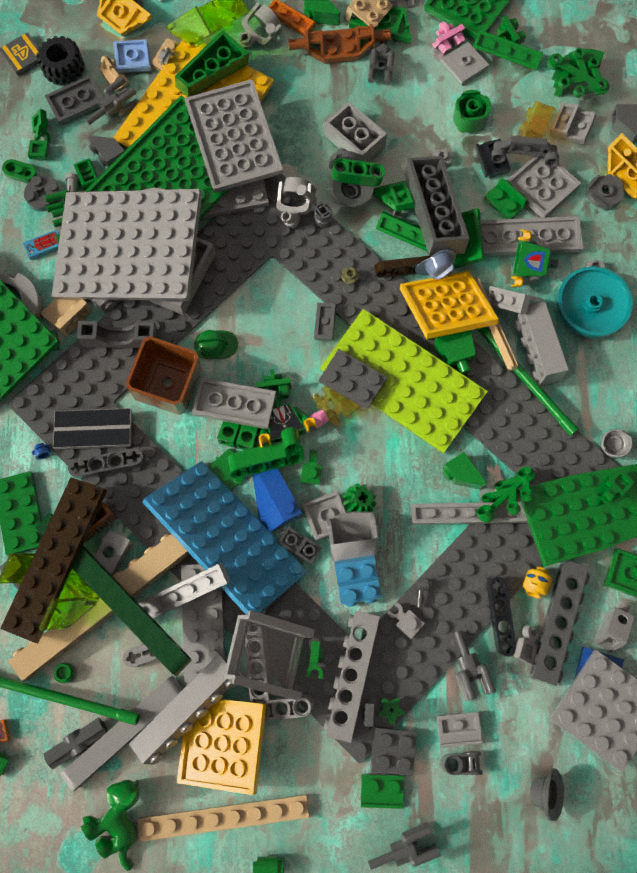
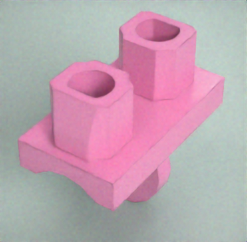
[432,22,465,54]

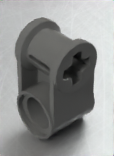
[440,751,483,775]

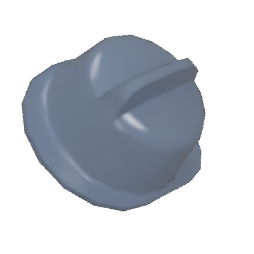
[415,249,456,280]

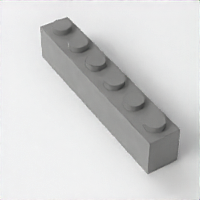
[129,654,242,765]

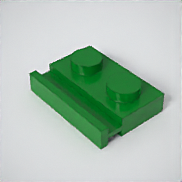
[361,774,404,809]

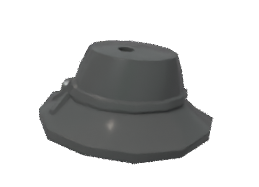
[332,171,374,207]
[530,768,564,821]

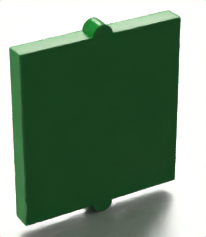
[208,448,247,491]

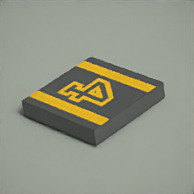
[0,32,39,76]

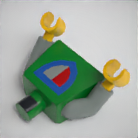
[511,229,558,287]

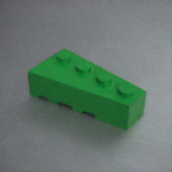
[175,30,249,97]

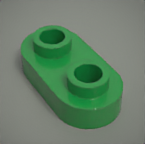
[2,159,38,183]

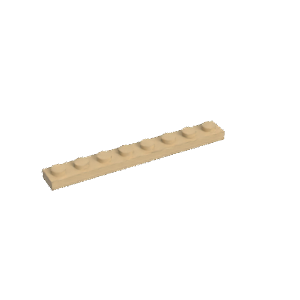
[137,794,309,842]

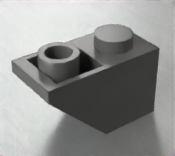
[611,104,637,145]
[88,135,124,168]

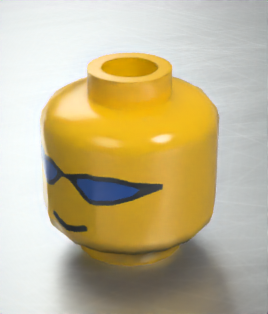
[523,567,553,599]

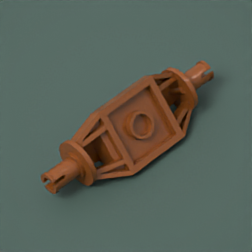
[288,24,391,64]

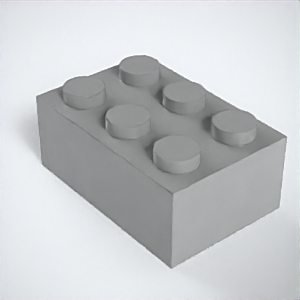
[324,102,387,162]

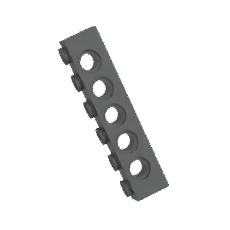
[528,560,590,686]

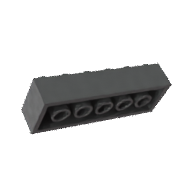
[404,156,470,256]

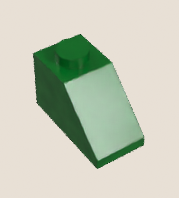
[304,0,341,26]
[443,452,487,490]

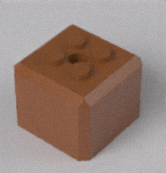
[126,336,202,415]

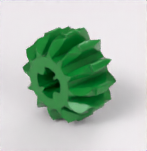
[343,483,377,512]

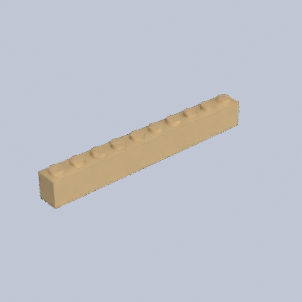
[8,533,190,681]

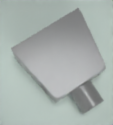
[593,601,634,652]

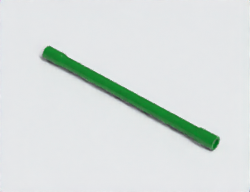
[477,327,579,436]
[0,676,140,726]

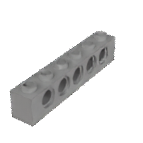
[323,611,380,743]

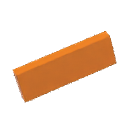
[268,0,316,36]

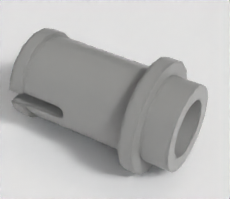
[65,173,80,192]

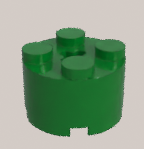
[453,90,491,133]

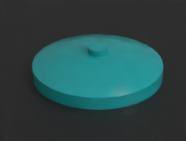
[556,266,633,338]

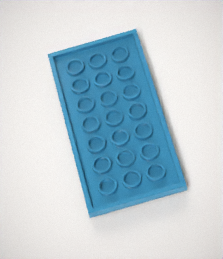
[142,461,308,615]

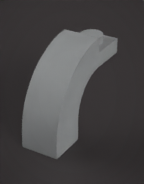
[0,273,44,321]

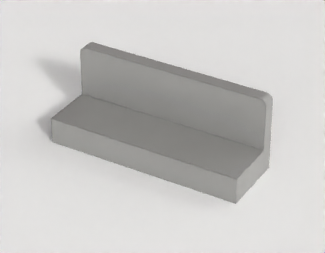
[487,286,542,315]

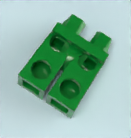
[217,421,259,450]

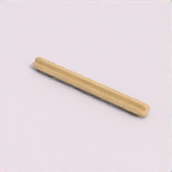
[473,277,518,371]

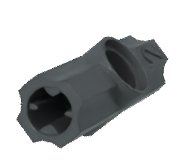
[44,717,108,770]

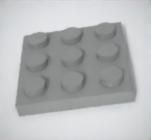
[506,156,581,218]

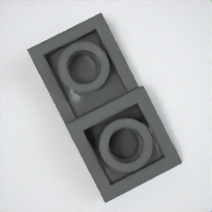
[278,526,322,564]

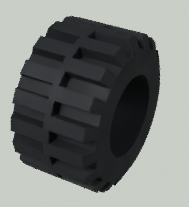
[36,36,84,85]

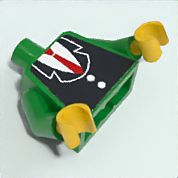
[259,397,318,447]

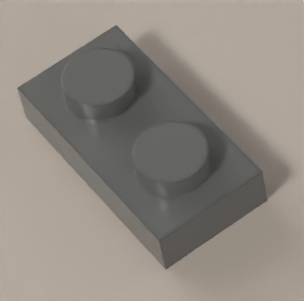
[314,303,337,341]

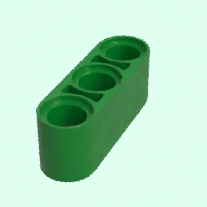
[331,158,385,187]

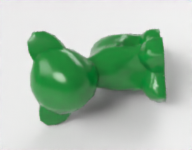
[81,780,140,871]

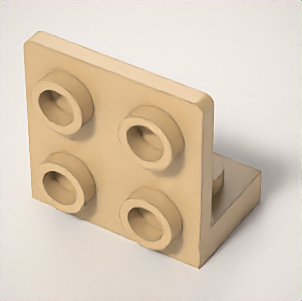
[344,0,393,29]
[40,298,92,337]

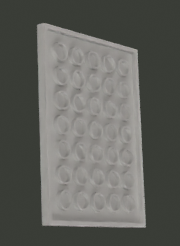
[51,189,202,301]

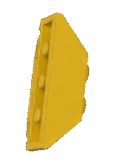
[608,133,637,198]

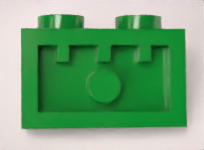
[484,177,527,219]

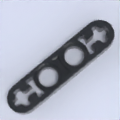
[487,576,516,657]

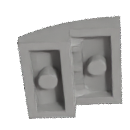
[550,102,596,145]

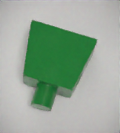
[434,330,476,374]

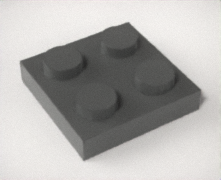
[370,727,417,776]

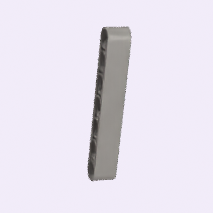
[60,675,184,792]

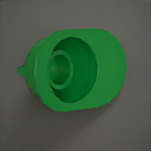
[194,330,238,359]

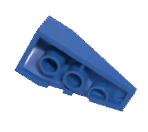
[252,469,302,533]

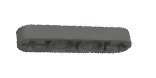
[68,448,145,479]

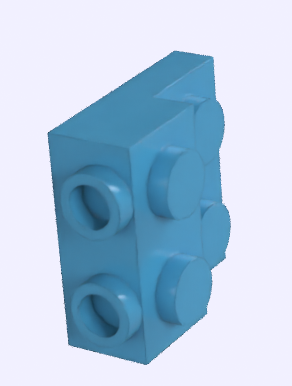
[334,555,381,607]

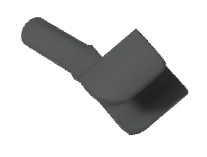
[416,579,429,608]

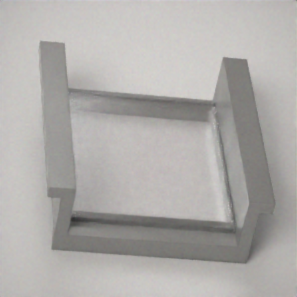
[223,610,315,701]

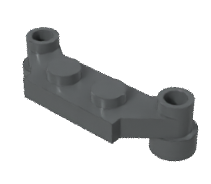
[491,136,559,167]

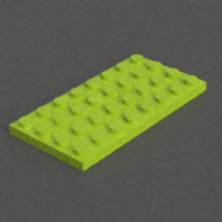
[320,309,488,454]

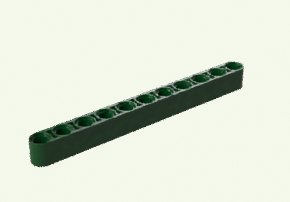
[35,513,192,677]

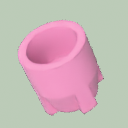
[309,410,329,430]

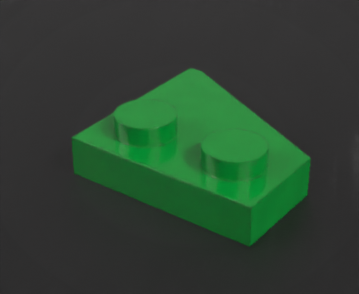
[373,180,414,212]

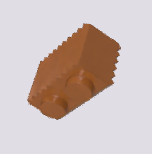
[85,501,117,542]

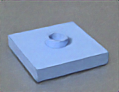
[113,39,151,73]

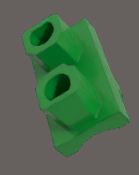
[496,15,526,44]
[256,369,292,399]

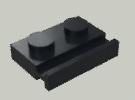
[475,139,511,178]

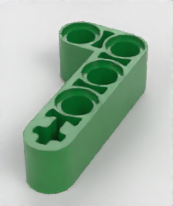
[227,427,304,478]

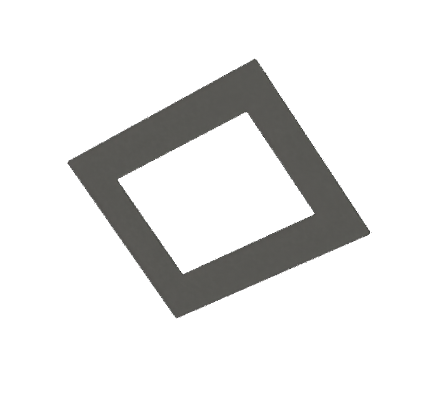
[8,174,619,763]

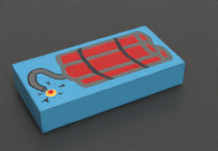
[23,229,59,260]

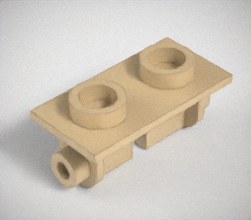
[99,55,130,92]

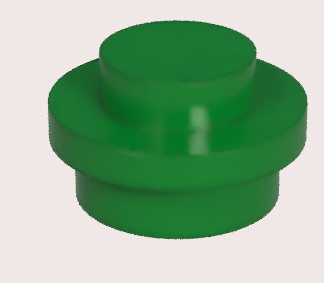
[54,662,75,683]

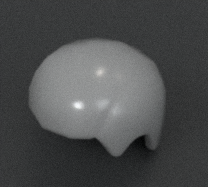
[601,429,633,458]

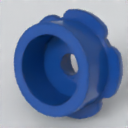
[32,443,51,460]

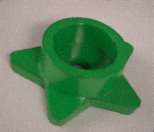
[378,697,405,725]

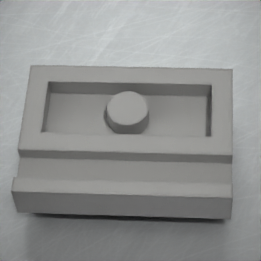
[436,712,483,748]

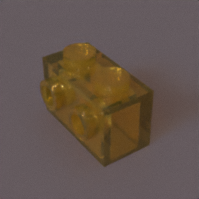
[519,101,555,138]

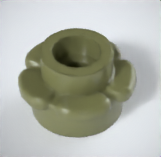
[341,267,359,285]

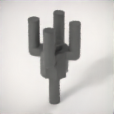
[368,41,395,85]
[85,76,139,126]
[454,631,496,701]
[368,823,441,870]

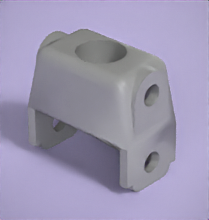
[326,512,378,561]

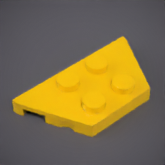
[97,0,153,37]

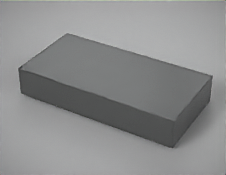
[363,703,374,727]

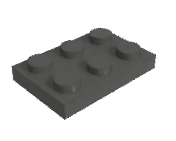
[44,75,104,126]
[318,349,387,410]

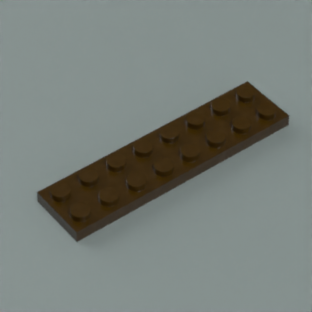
[0,477,107,644]

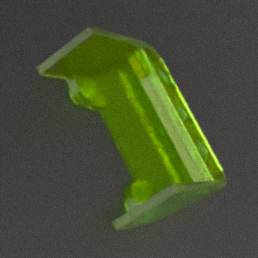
[167,0,249,48]
[0,553,100,631]

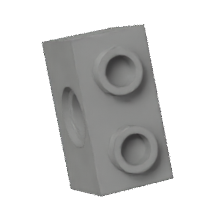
[92,530,134,576]

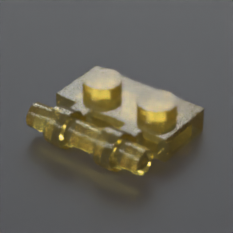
[312,386,360,427]

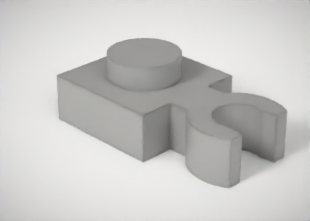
[387,603,425,639]
[514,626,539,665]

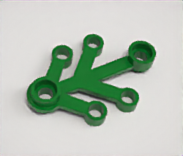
[547,48,609,98]
[476,467,536,523]

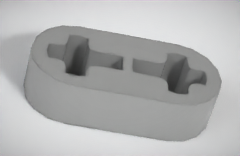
[123,644,157,667]

